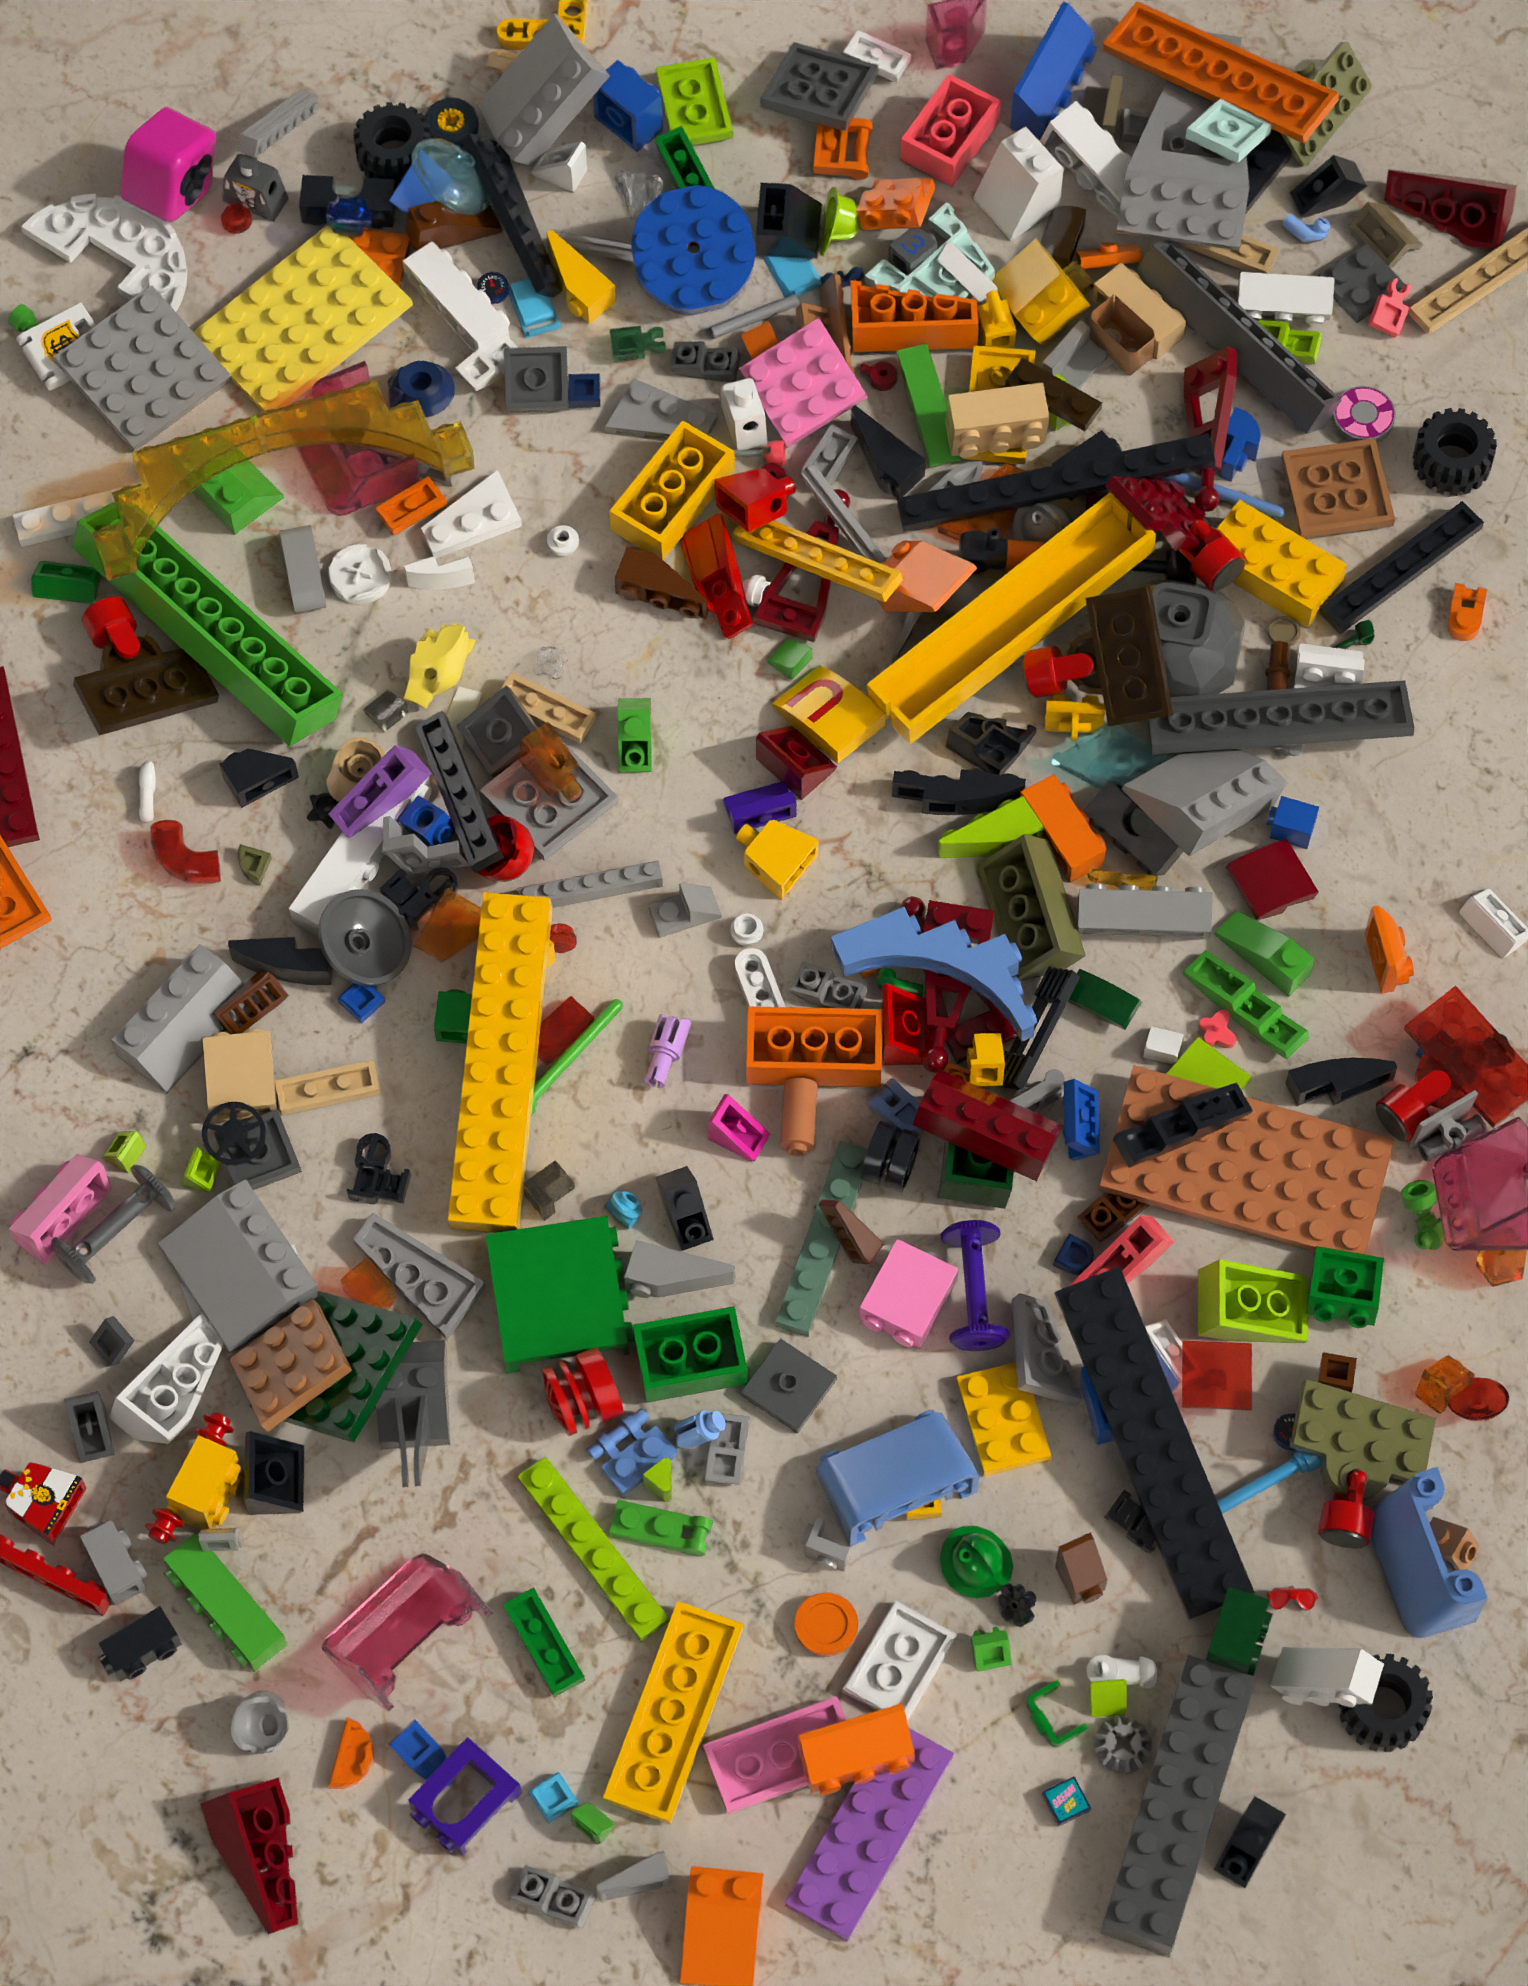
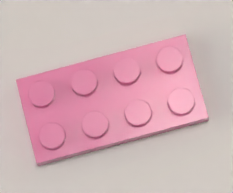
[703,1696,846,1814]

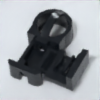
[380,867,458,931]
[347,1133,411,1204]
[1104,1490,1155,1553]

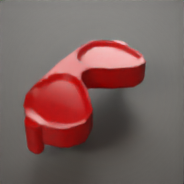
[1267,1586,1318,1611]

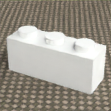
[1237,272,1334,324]
[1270,1647,1384,1707]

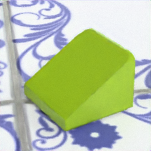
[1088,1679,1127,1717]

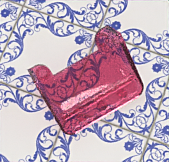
[1432,1117,1528,1251]

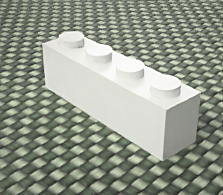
[403,241,510,353]

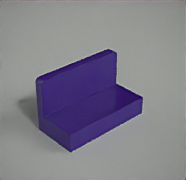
[723,781,797,834]

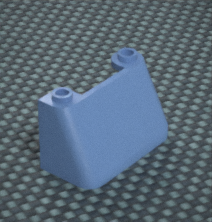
[816,1410,979,1547]
[1371,1467,1488,1638]

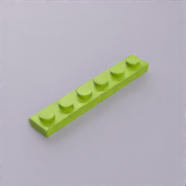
[518,1456,669,1642]

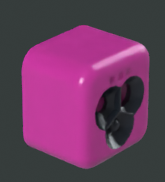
[121,107,216,222]

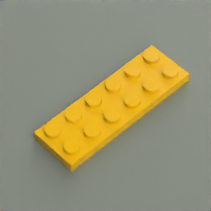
[603,1601,744,1825]

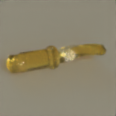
[1087,868,1158,891]

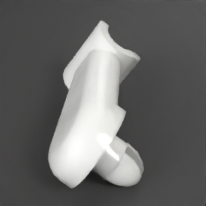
[1086,1655,1158,1689]

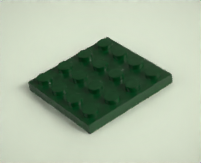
[250,1291,423,1443]

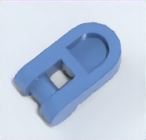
[866,1078,922,1134]

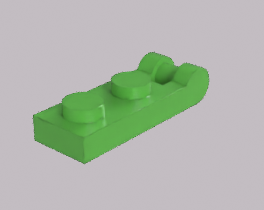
[609,1499,713,1556]

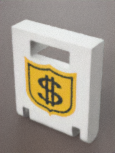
[16,303,96,391]

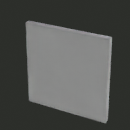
[1409,1090,1478,1150]

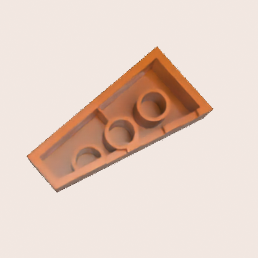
[851,280,978,352]

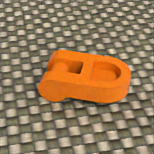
[1447,583,1487,641]

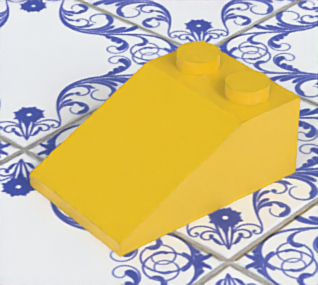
[992,238,1091,347]

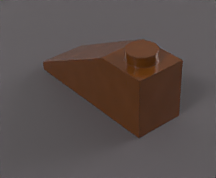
[405,200,503,251]

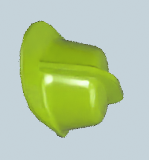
[820,187,861,257]

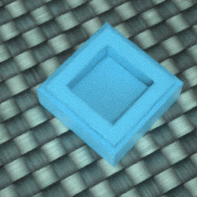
[529,1772,579,1824]

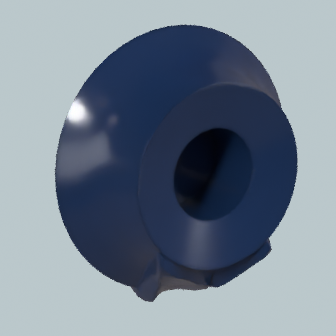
[387,361,455,418]

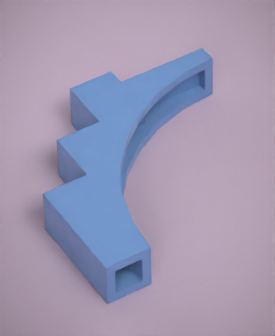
[831,907,1037,1042]

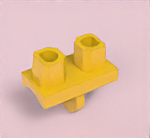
[1045,694,1105,742]

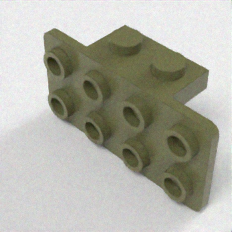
[1281,42,1372,166]

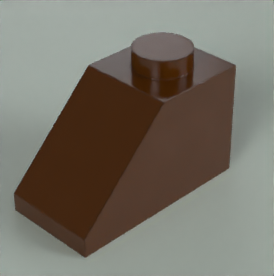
[1055,1532,1107,1604]

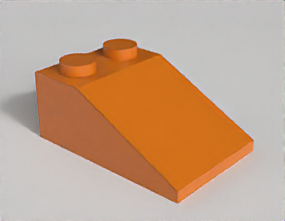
[876,540,977,612]
[680,1866,764,1986]

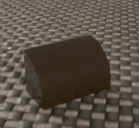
[1040,206,1087,275]

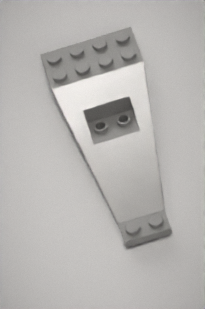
[1116,32,1249,251]

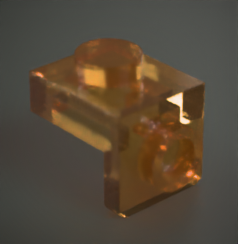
[1415,1355,1475,1414]

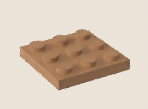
[1281,438,1395,538]
[229,1298,352,1432]

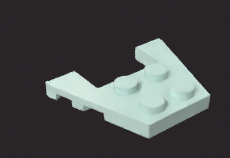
[865,202,995,299]

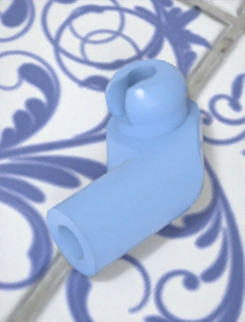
[1282,214,1330,242]

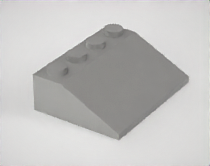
[477,14,610,167]
[1122,749,1288,856]
[158,1179,318,1352]

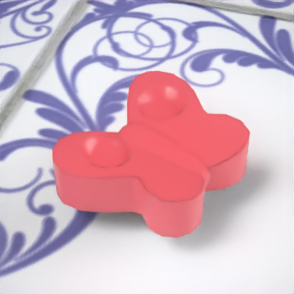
[1199,1009,1236,1048]

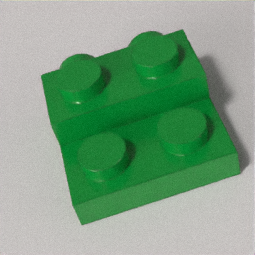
[1306,1246,1384,1328]

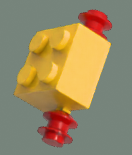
[145,1412,245,1545]

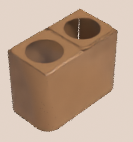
[1089,294,1155,376]

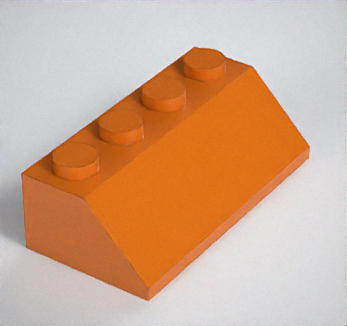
[746,1006,883,1087]

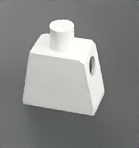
[720,378,767,451]

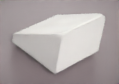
[1143,1026,1184,1065]

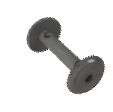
[51,1165,175,1284]

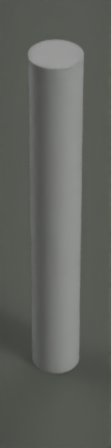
[710,294,799,339]

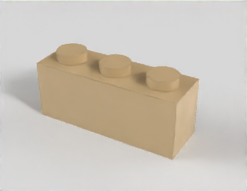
[1092,263,1186,360]

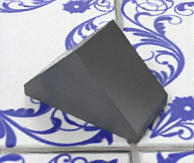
[64,1391,114,1463]

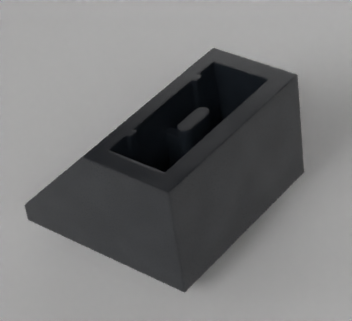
[756,182,822,259]

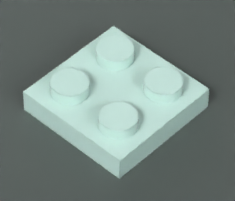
[1186,99,1272,163]

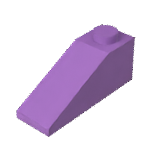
[328,745,432,838]

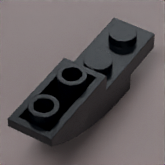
[892,768,1026,815]

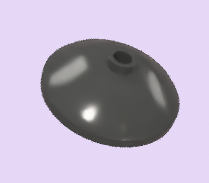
[318,889,412,986]

